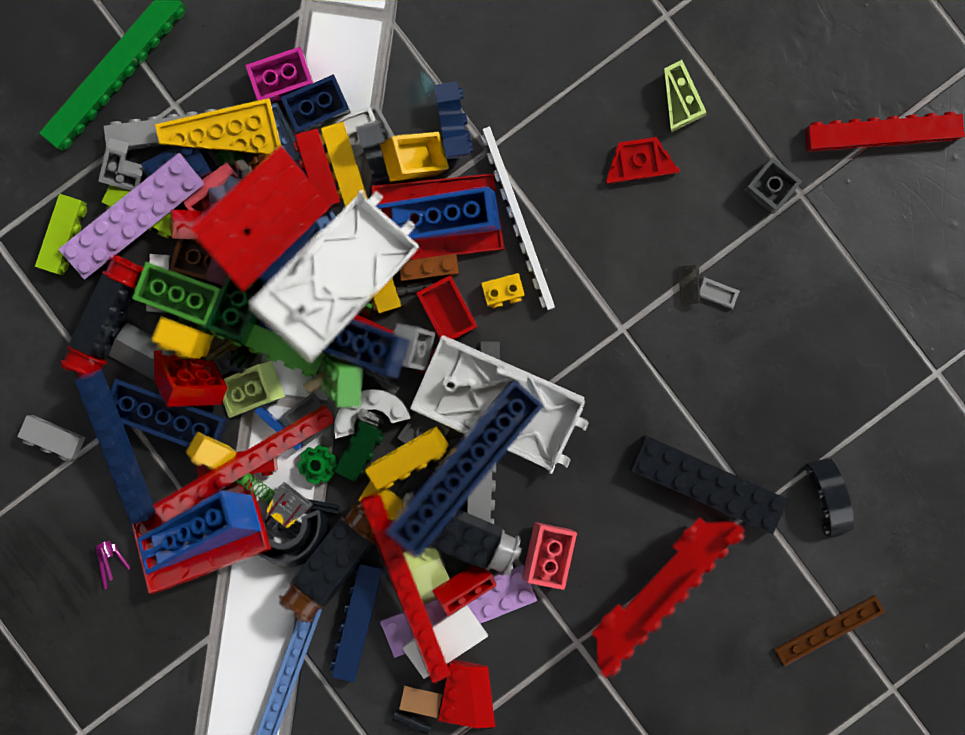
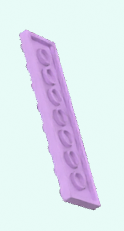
[58,153,205,279]
[381,564,537,658]

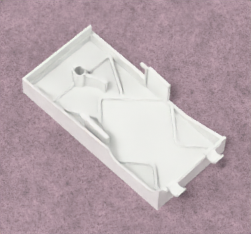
[410,335,588,474]

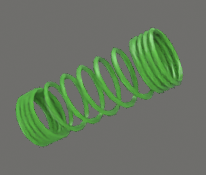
[236,473,276,504]

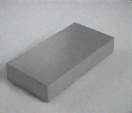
[697,277,740,309]

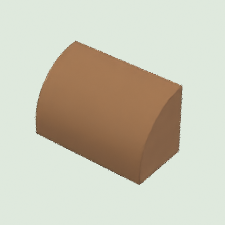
[400,686,442,718]

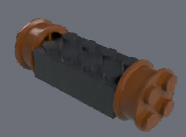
[278,503,375,623]

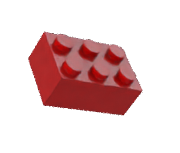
[417,275,478,340]

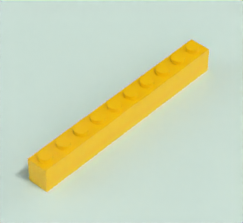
[320,122,402,314]

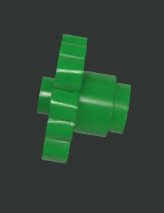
[298,445,338,484]

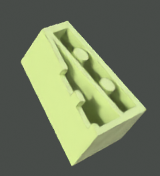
[664,60,707,132]

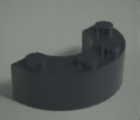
[356,120,402,186]
[806,457,854,537]
[258,510,328,567]

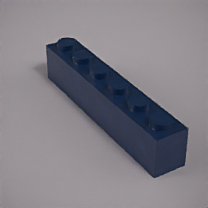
[330,561,384,682]

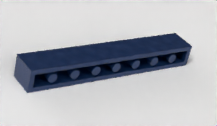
[75,369,156,524]

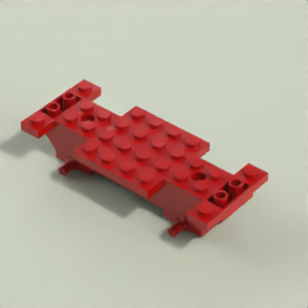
[592,518,744,678]

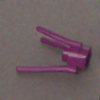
[95,541,130,589]

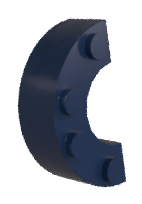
[434,81,473,160]

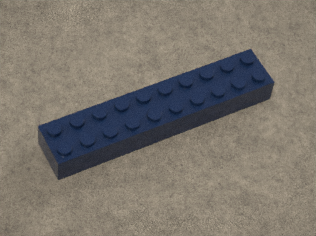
[383,379,544,558]

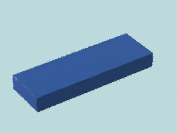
[254,406,304,450]

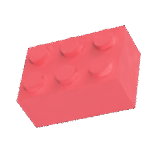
[522,522,577,590]

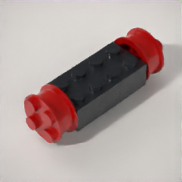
[60,254,144,377]

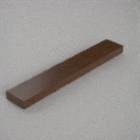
[773,595,885,667]

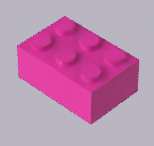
[245,47,314,103]

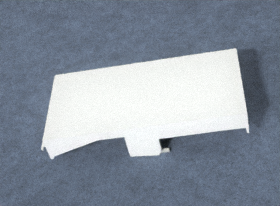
[250,190,419,363]

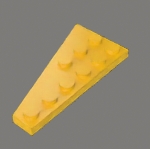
[155,98,281,155]

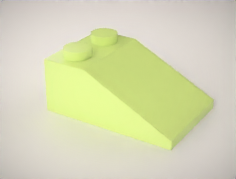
[223,361,285,418]
[403,546,450,604]

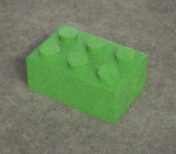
[321,355,362,407]

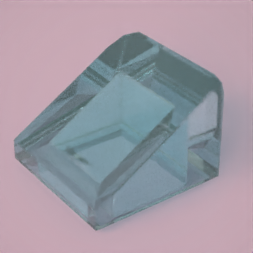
[420,71,436,98]

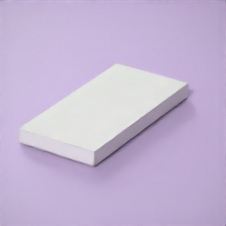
[402,605,488,679]

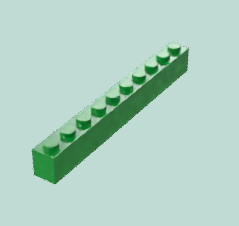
[39,0,186,151]

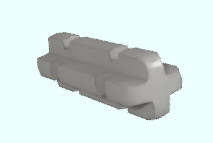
[356,409,384,427]

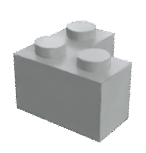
[98,138,143,191]

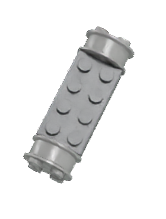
[395,492,521,576]

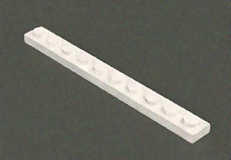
[480,126,555,311]

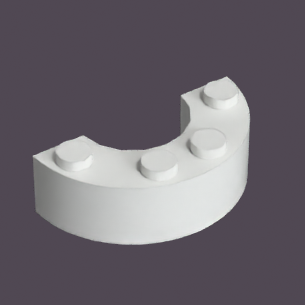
[334,390,412,438]

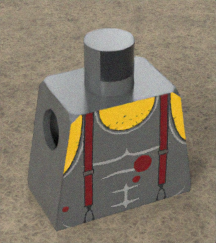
[266,482,313,531]

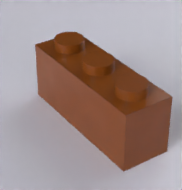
[400,254,459,283]

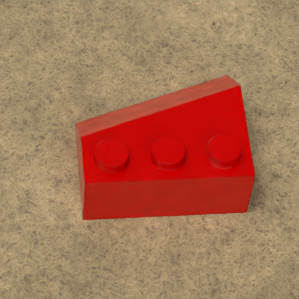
[154,350,228,406]
[439,659,495,728]

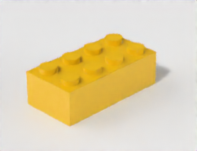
[153,318,215,359]
[365,426,449,490]

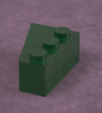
[335,420,384,482]

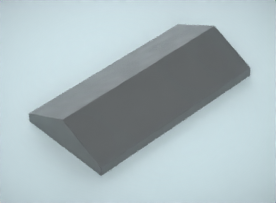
[109,322,191,381]

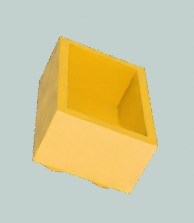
[380,132,449,181]

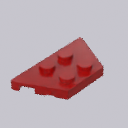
[606,137,680,184]

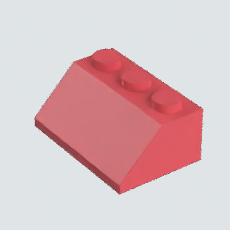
[183,163,238,211]

